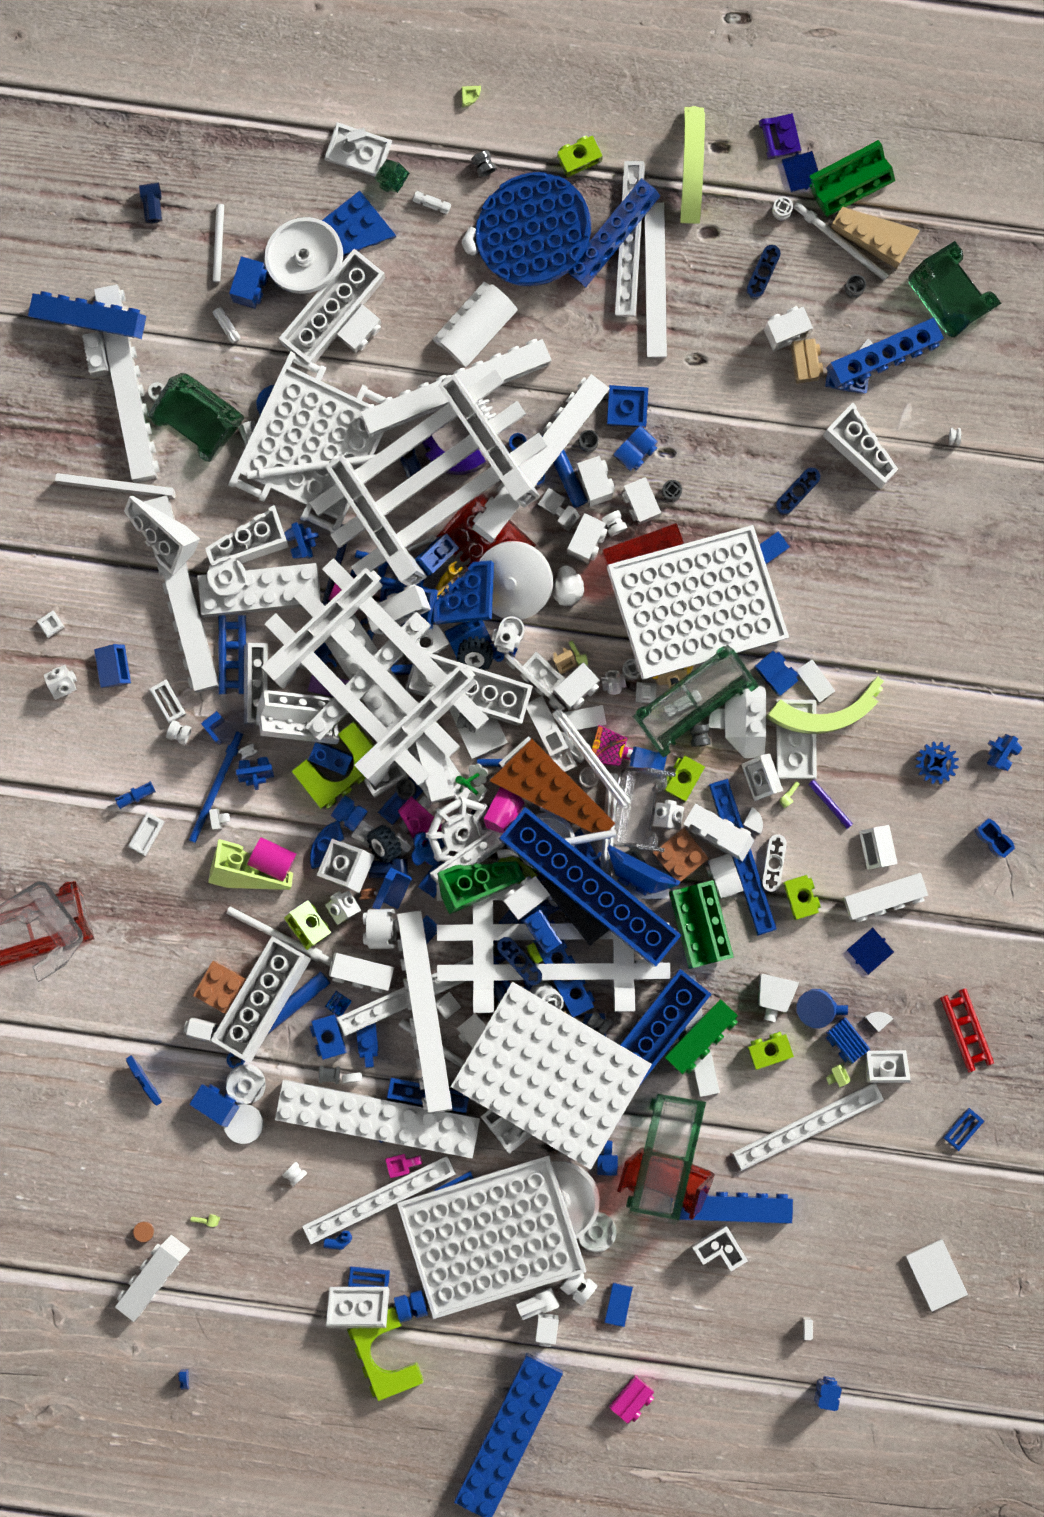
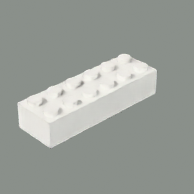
[279,249,386,364]
[198,563,321,618]
[405,651,533,726]
[211,936,311,1063]

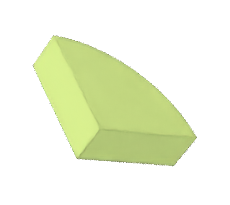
[461,86,481,108]

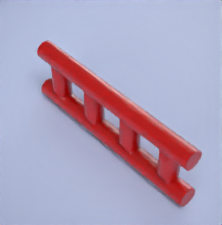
[940,988,994,1073]

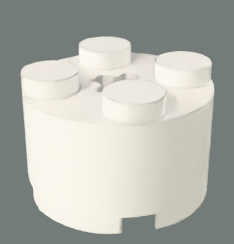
[363,909,397,949]

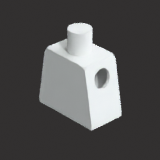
[758,974,799,1022]

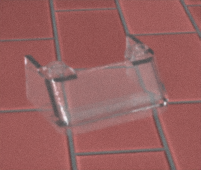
[613,768,676,852]
[0,881,83,982]

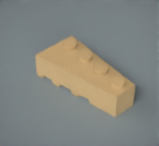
[831,207,920,269]

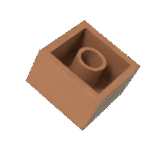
[652,828,709,882]
[193,961,247,1014]

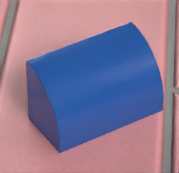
[94,644,131,688]

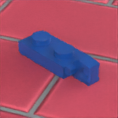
[356,1022,379,1068]

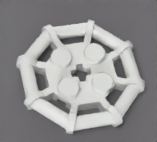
[426,796,490,862]

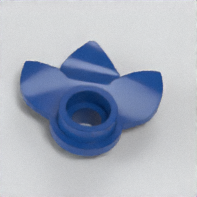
[411,832,445,866]

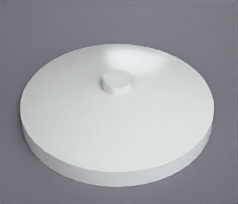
[265,217,343,294]
[479,541,553,620]
[552,1161,600,1239]

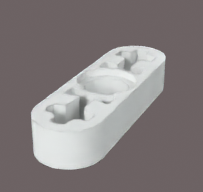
[762,835,787,892]

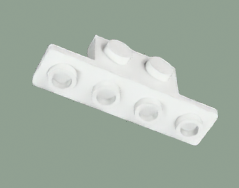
[504,652,566,710]

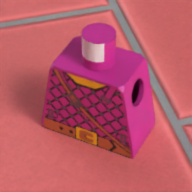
[592,725,633,766]

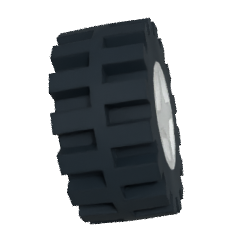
[457,636,493,670]
[367,825,402,863]

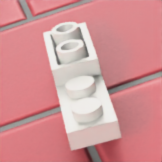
[526,696,577,772]

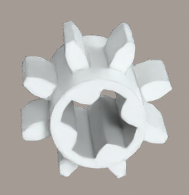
[601,670,626,695]

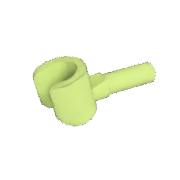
[569,641,588,666]
[779,781,800,808]
[190,1214,220,1227]

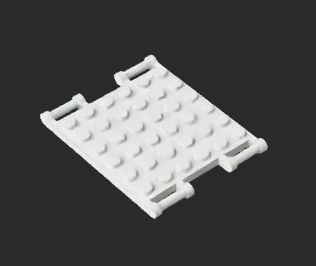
[228,351,386,534]

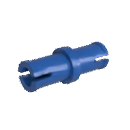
[115,781,156,809]

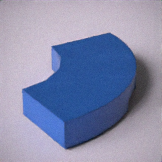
[310,821,344,869]
[126,1055,162,1106]

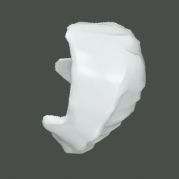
[552,566,584,607]

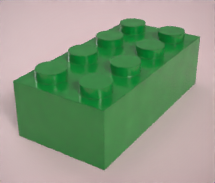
[665,999,738,1075]

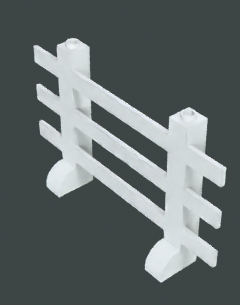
[310,369,548,586]
[261,558,489,787]
[437,867,670,1013]

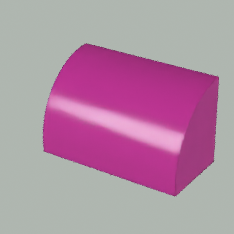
[484,787,525,834]
[247,837,296,882]

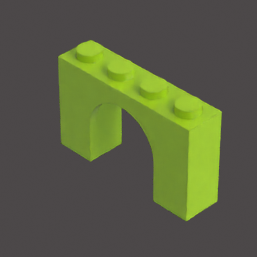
[292,722,375,809]
[347,1305,424,1401]

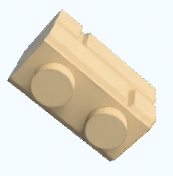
[790,339,823,384]

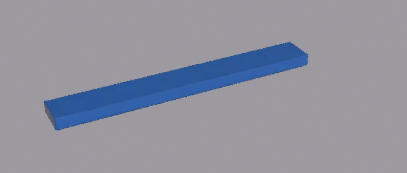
[709,778,777,936]

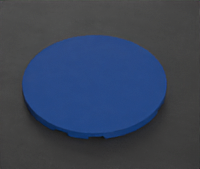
[476,172,591,286]

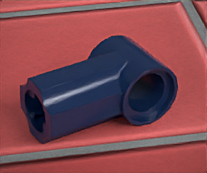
[139,182,163,224]
[399,448,422,479]
[368,859,408,878]

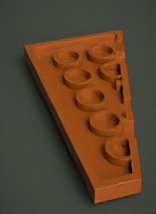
[489,738,616,833]

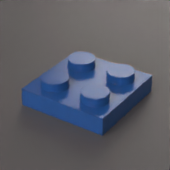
[607,385,649,428]

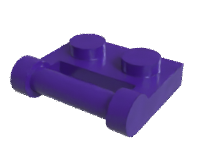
[758,113,802,159]

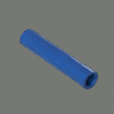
[542,436,588,508]
[268,971,331,1034]

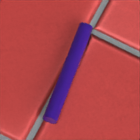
[808,780,853,829]

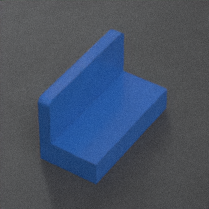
[444,620,492,658]
[201,711,225,745]
[372,868,412,909]

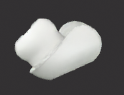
[462,226,479,256]

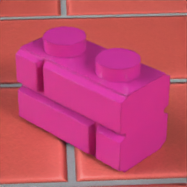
[609,1375,654,1424]

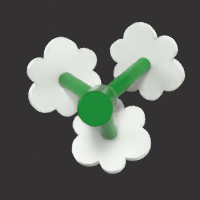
[454,764,488,802]

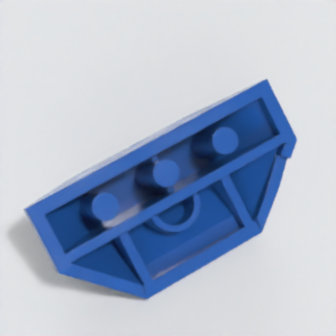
[607,845,680,896]

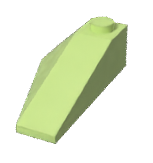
[208,839,293,890]

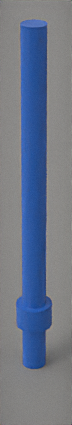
[188,731,244,843]

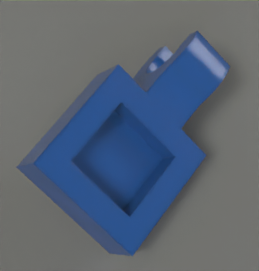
[597,1140,618,1176]

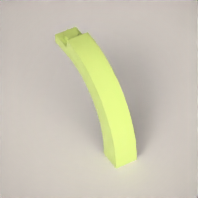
[680,106,705,224]
[766,676,884,734]

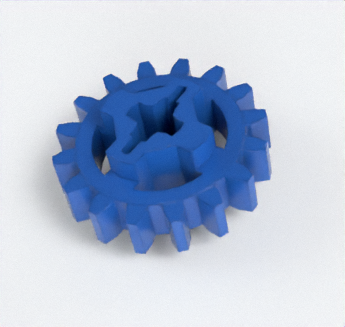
[915,741,959,785]

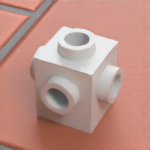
[491,624,521,654]
[44,665,77,700]
[653,800,684,830]
[325,890,361,925]

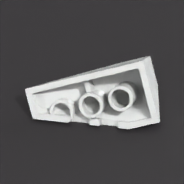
[124,496,200,575]

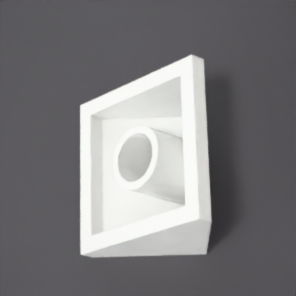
[741,754,783,801]
[866,1050,910,1083]

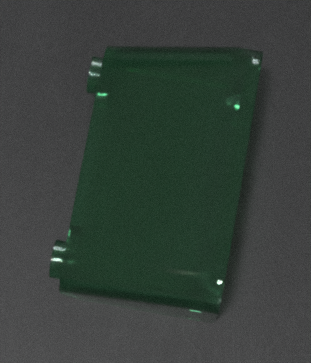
[908,241,1002,338]
[147,373,244,462]

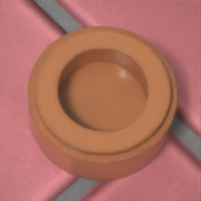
[133,1221,154,1242]

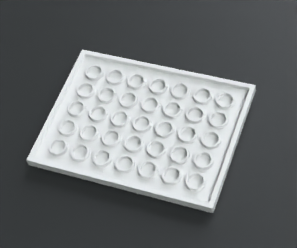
[606,525,789,680]
[451,982,652,1170]
[397,1155,586,1319]

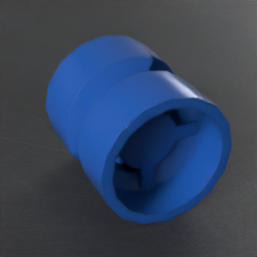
[331,795,368,832]
[394,1290,428,1323]

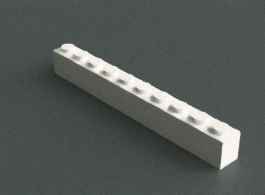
[94,285,160,483]
[361,339,552,437]
[472,374,610,543]
[144,495,219,693]
[394,910,452,1114]

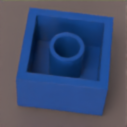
[229,256,269,309]

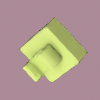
[826,1063,851,1087]

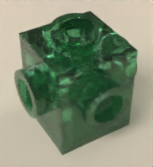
[374,159,410,193]

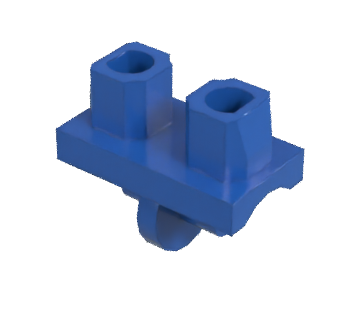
[284,522,319,559]
[986,734,1022,771]
[236,757,274,790]

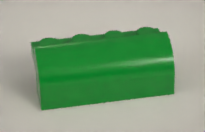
[809,140,896,217]
[669,880,734,969]

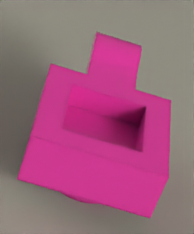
[385,1153,423,1178]

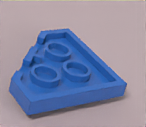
[433,560,494,625]

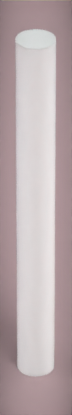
[213,204,224,283]

